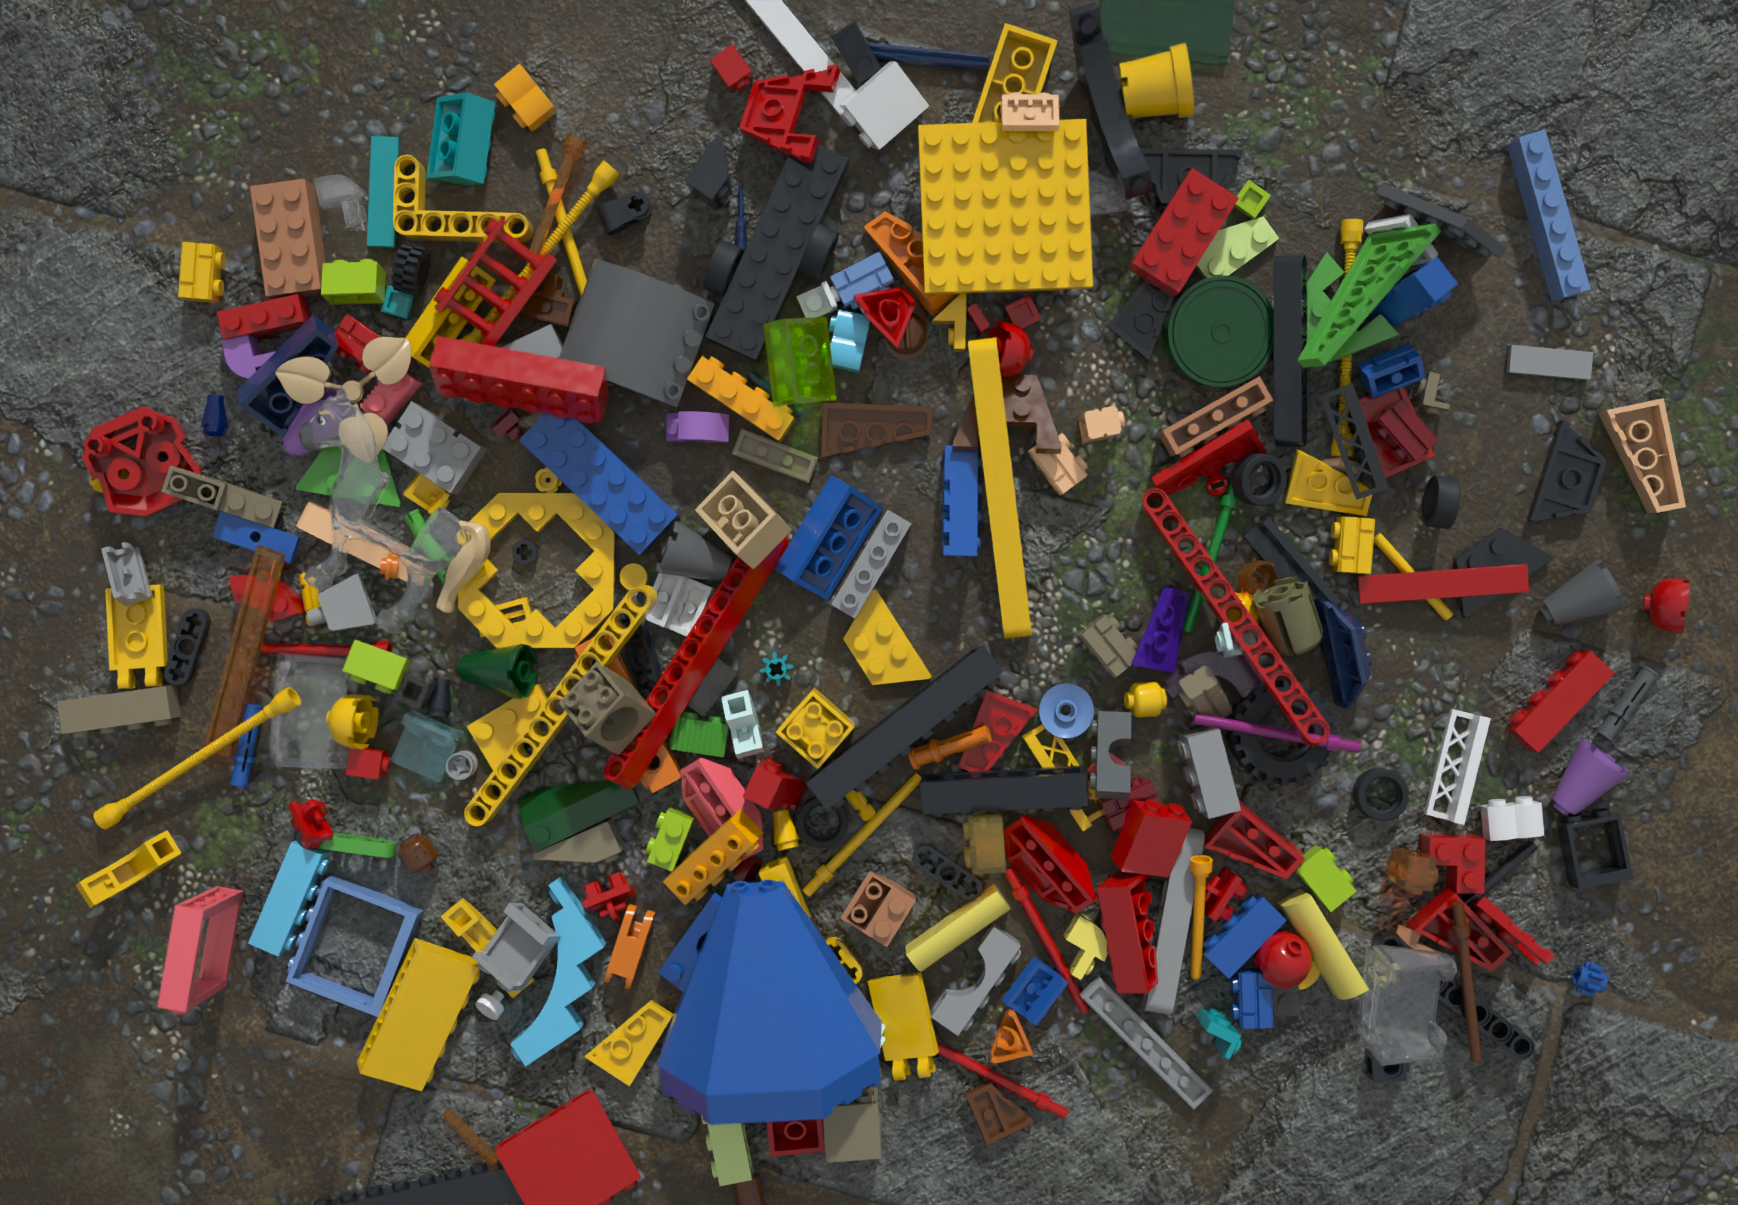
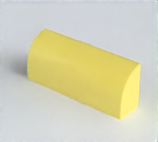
[905,884,1011,972]
[1277,889,1369,1000]

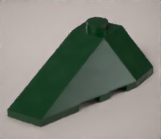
[517,780,639,852]

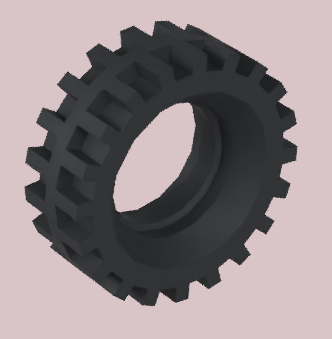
[1226,679,1338,786]

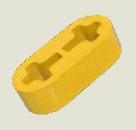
[825,937,862,984]

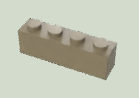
[57,685,181,738]

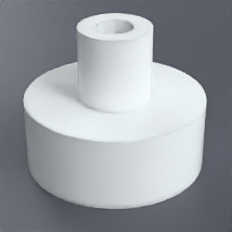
[475,990,504,1020]

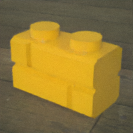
[178,242,226,304]
[1329,517,1375,574]

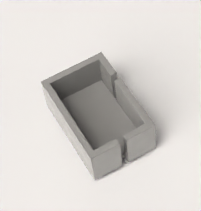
[382,401,488,495]
[1176,726,1241,819]

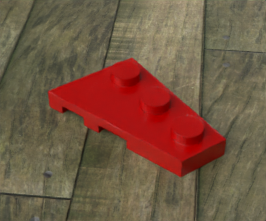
[958,690,1038,772]

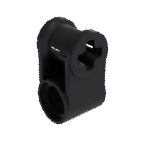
[596,191,652,235]

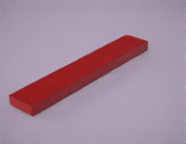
[1357,564,1529,604]

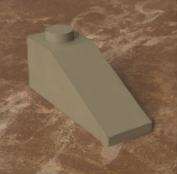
[532,818,625,864]

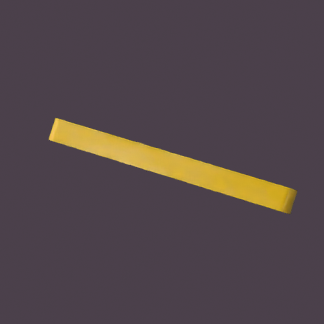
[968,337,1032,639]
[464,585,657,826]

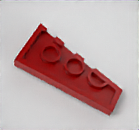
[1152,420,1267,496]

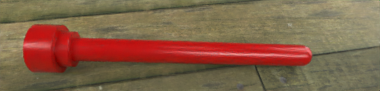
[260,641,393,656]

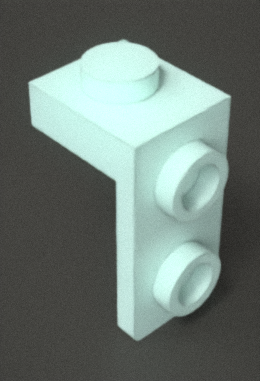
[1215,623,1256,658]

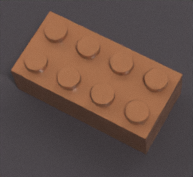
[250,179,326,299]

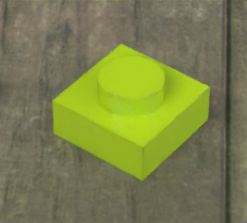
[1234,180,1271,220]

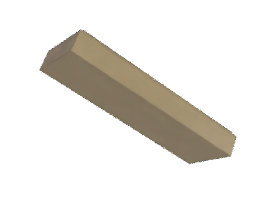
[732,429,818,484]

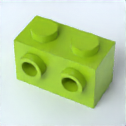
[321,259,386,305]
[342,640,413,694]
[645,807,695,872]
[1295,845,1357,912]

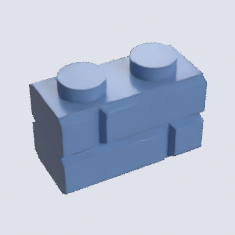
[830,252,894,310]

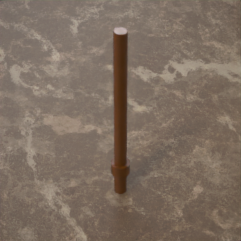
[1452,902,1482,1062]

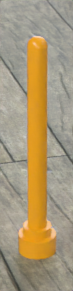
[1190,855,1213,980]

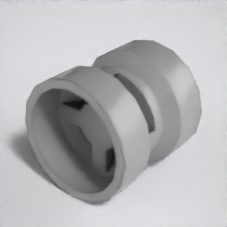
[446,750,479,780]

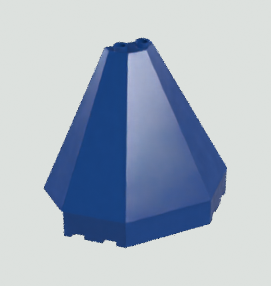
[657,879,882,1125]

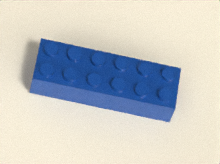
[519,413,680,555]

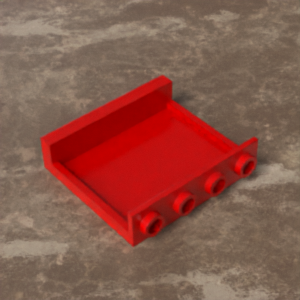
[494,1087,641,1205]

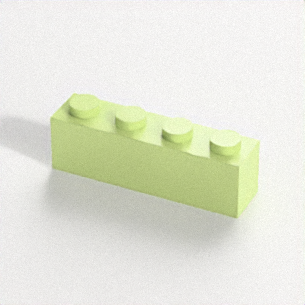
[701,1115,754,1186]

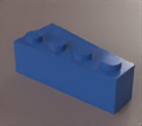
[1366,257,1458,327]
[941,445,983,557]

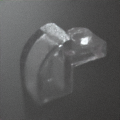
[314,174,369,233]

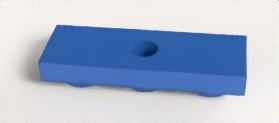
[212,511,301,563]

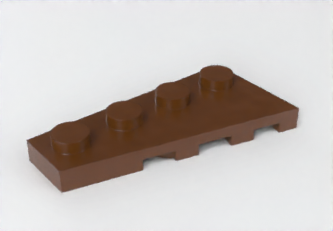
[821,402,933,457]

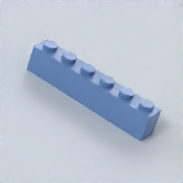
[1507,129,1591,302]

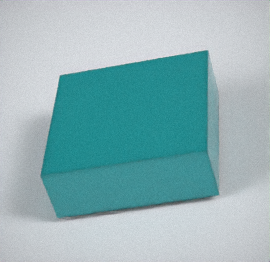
[381,285,416,320]

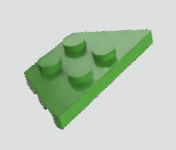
[296,440,403,507]

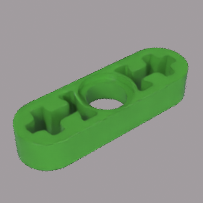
[318,832,397,858]

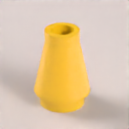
[772,810,800,851]

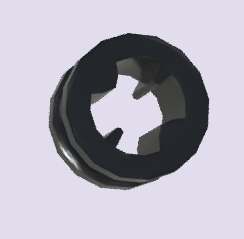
[512,540,539,565]

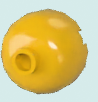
[326,694,379,750]

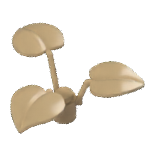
[276,337,411,462]

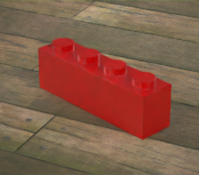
[1505,649,1615,753]

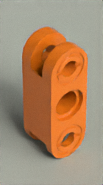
[604,904,656,990]

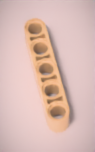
[296,501,429,585]

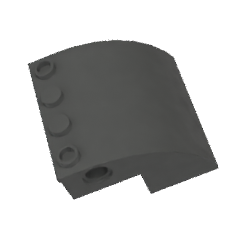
[559,259,715,407]

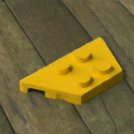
[843,589,932,685]

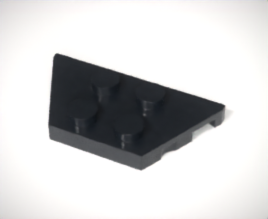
[1140,148,1243,206]
[1527,420,1608,522]
[1453,528,1553,618]

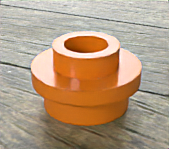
[380,553,399,581]

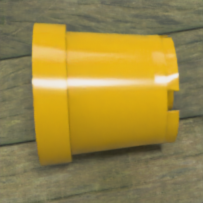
[1119,43,1195,119]

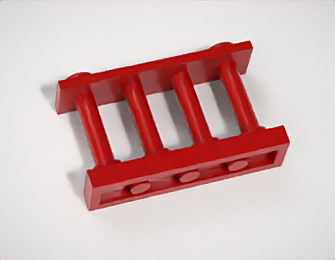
[433,217,557,346]

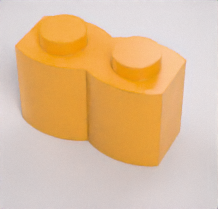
[494,63,558,132]

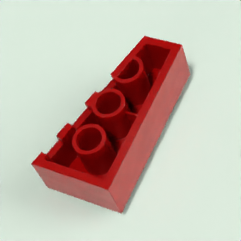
[1096,869,1158,993]

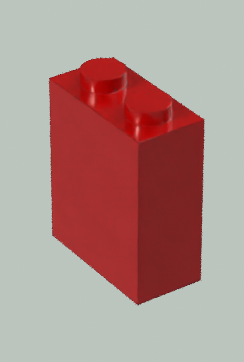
[1111,800,1192,878]

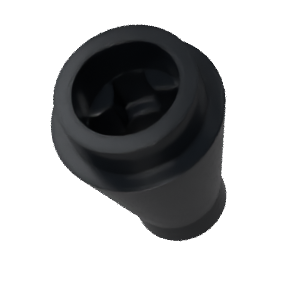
[424,678,452,718]

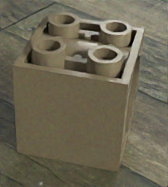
[559,662,656,755]
[823,1086,882,1163]

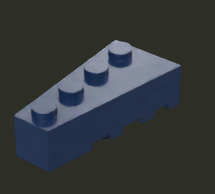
[237,315,339,438]

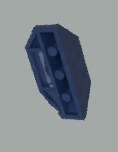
[1313,599,1372,709]

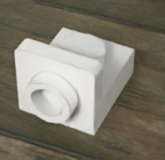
[797,281,840,323]

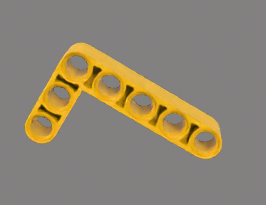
[393,155,533,243]

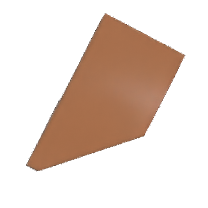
[1395,924,1443,963]

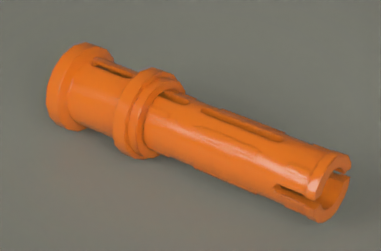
[908,725,992,770]

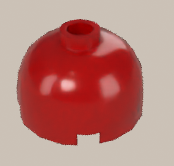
[986,321,1033,377]
[1643,578,1690,634]
[1255,931,1312,989]

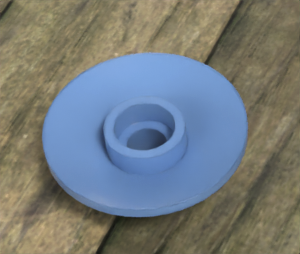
[1039,683,1094,738]

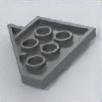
[1376,183,1506,258]

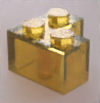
[963,813,1006,875]

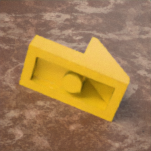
[932,293,966,352]

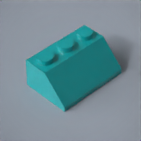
[426,92,495,186]

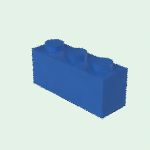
[1202,893,1287,979]

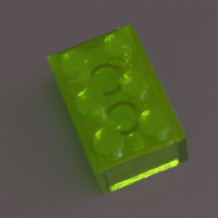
[763,317,837,407]

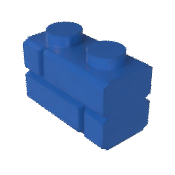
[1357,344,1425,399]
[1230,968,1273,1029]

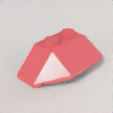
[680,758,763,861]

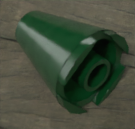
[457,644,538,699]

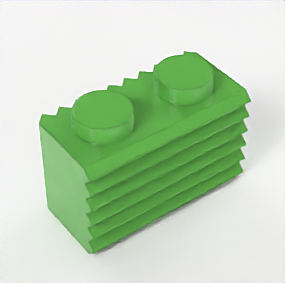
[669,711,730,757]

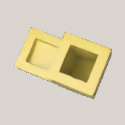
[1063,912,1107,980]

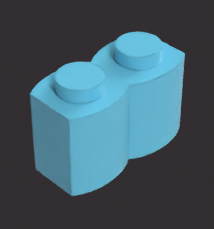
[823,310,870,373]

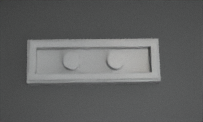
[1506,345,1593,381]

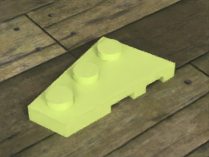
[1196,216,1279,279]

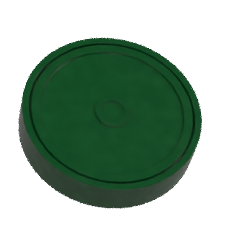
[1163,276,1274,387]

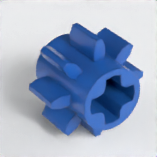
[1572,961,1608,998]

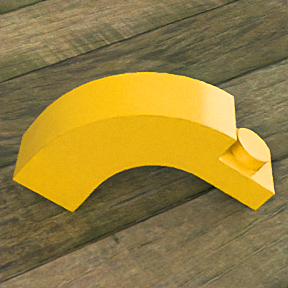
[76,830,182,909]

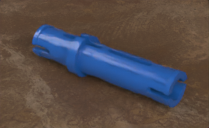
[230,703,264,787]

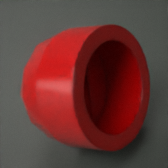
[1205,474,1228,496]

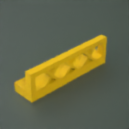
[1022,724,1102,831]

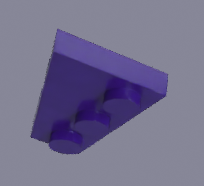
[1131,587,1190,672]

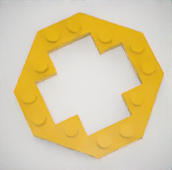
[458,493,616,648]

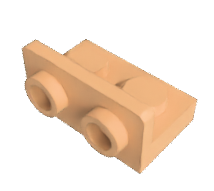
[1000,92,1059,131]

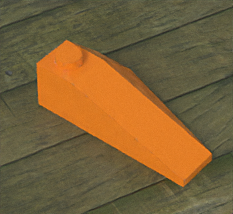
[863,211,959,317]

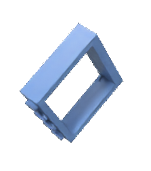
[286,875,424,1017]

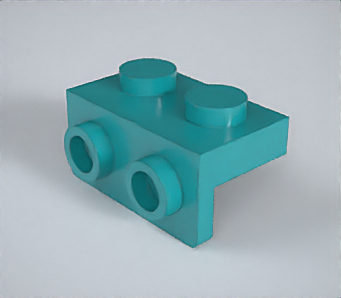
[1196,1008,1241,1060]

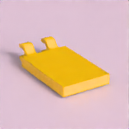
[105,584,168,689]
[868,972,939,1081]

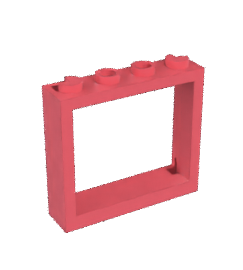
[157,886,243,1015]

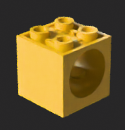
[776,687,855,769]

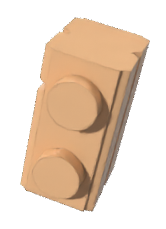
[1078,406,1125,443]
[1027,433,1088,496]

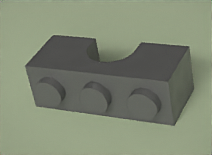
[1090,711,1131,800]

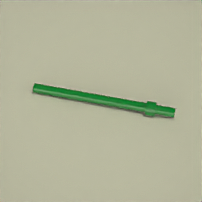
[1183,480,1239,633]

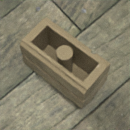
[1078,614,1138,678]
[1179,665,1233,727]

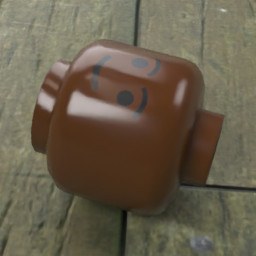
[397,833,439,875]

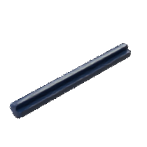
[869,43,990,71]

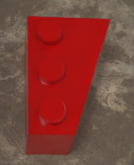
[742,756,808,810]
[1204,799,1305,879]
[1406,887,1512,972]

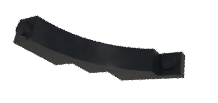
[1069,1,1152,200]

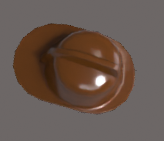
[884,297,928,361]

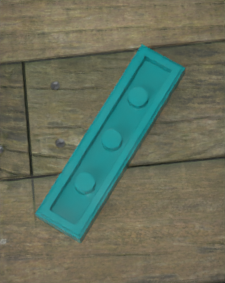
[367,136,401,249]

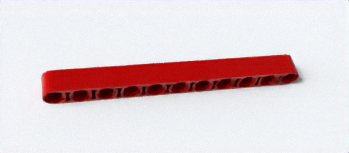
[1142,488,1329,746]
[603,536,789,789]

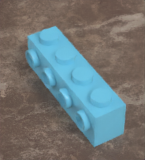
[248,839,330,957]

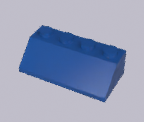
[774,475,884,601]

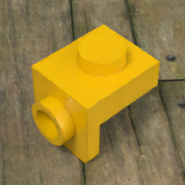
[403,472,450,517]

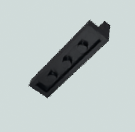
[1320,384,1389,500]
[1241,517,1341,605]

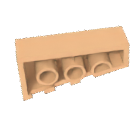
[1598,398,1686,513]

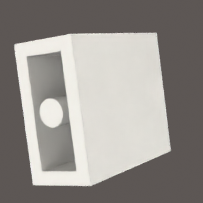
[839,61,929,150]

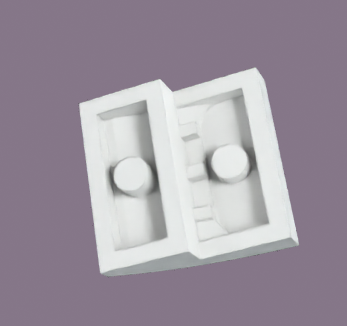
[646,573,716,637]

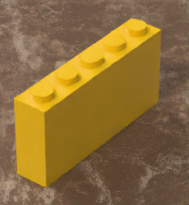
[357,938,481,1091]

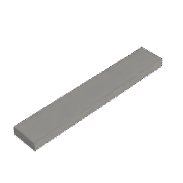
[1079,976,1213,1110]

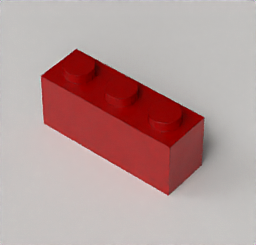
[217,294,312,340]

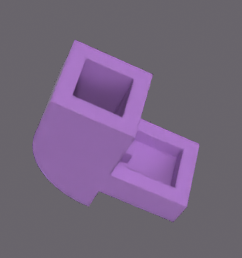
[221,335,276,379]
[666,411,729,443]

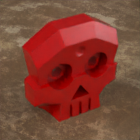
[82,406,204,516]

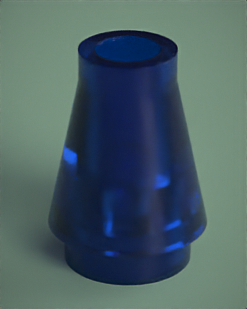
[200,395,229,437]

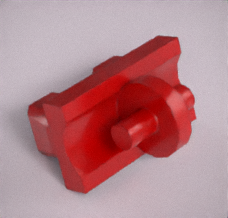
[288,799,334,849]
[1204,867,1248,921]
[582,872,637,922]

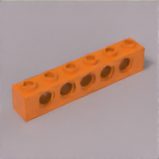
[574,635,682,793]

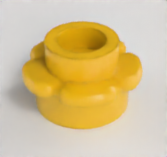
[535,467,562,493]

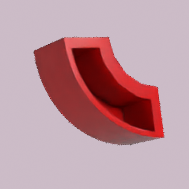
[228,575,306,622]

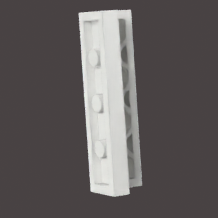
[1424,709,1491,825]

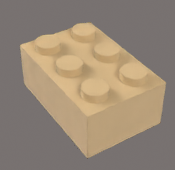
[695,471,792,569]

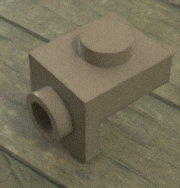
[1414,372,1450,416]

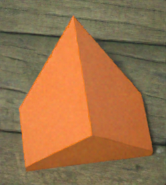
[989,1006,1034,1064]

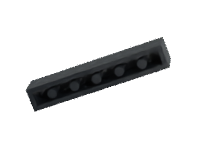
[919,765,1090,817]

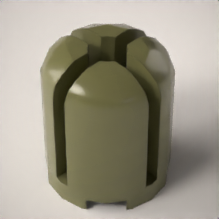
[1253,577,1323,656]

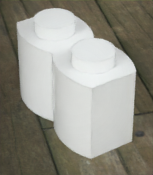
[1480,796,1544,841]

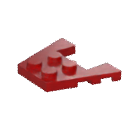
[739,65,840,163]
[1472,897,1555,965]

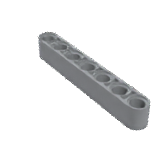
[1142,828,1205,1015]

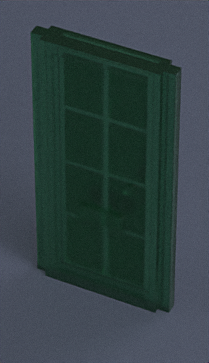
[1100,0,1235,65]

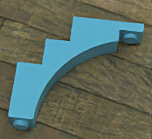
[510,875,607,1066]

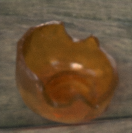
[1238,560,1279,601]

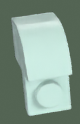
[721,690,764,759]

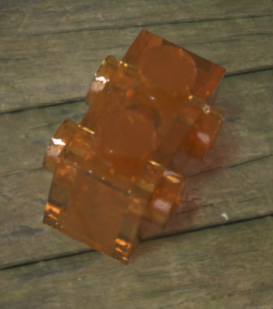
[1386,847,1438,895]

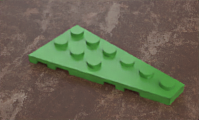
[1297,223,1441,368]

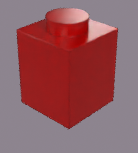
[710,44,753,94]
[345,747,392,780]

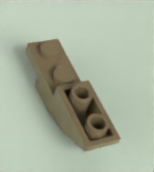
[161,466,284,528]

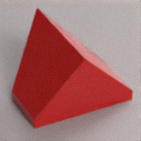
[853,287,915,348]

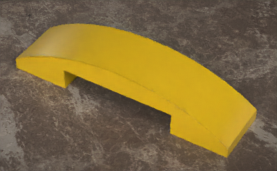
[441,898,534,998]

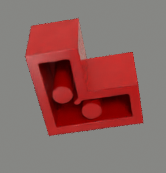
[1420,833,1485,894]

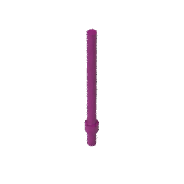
[1193,713,1361,753]

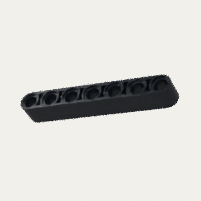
[1274,254,1307,447]
[1372,930,1535,1060]

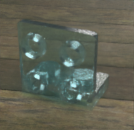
[391,711,463,782]

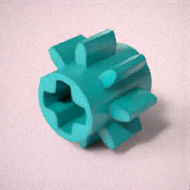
[759,651,794,686]

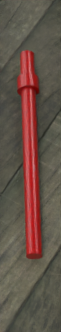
[1003,866,1090,1014]
[937,1041,1069,1119]

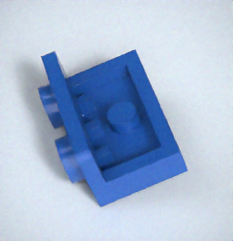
[1002,957,1067,1026]

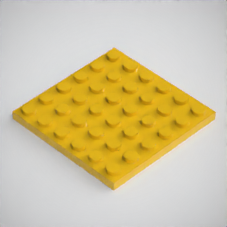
[918,119,1093,295]

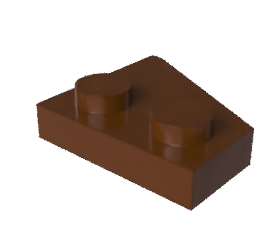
[964,1082,1034,1145]

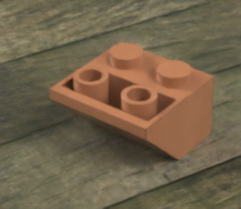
[840,871,916,947]

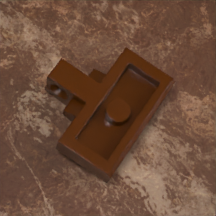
[517,272,577,328]

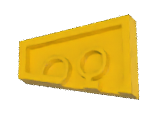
[1284,449,1373,516]
[467,684,548,771]
[584,1000,673,1086]

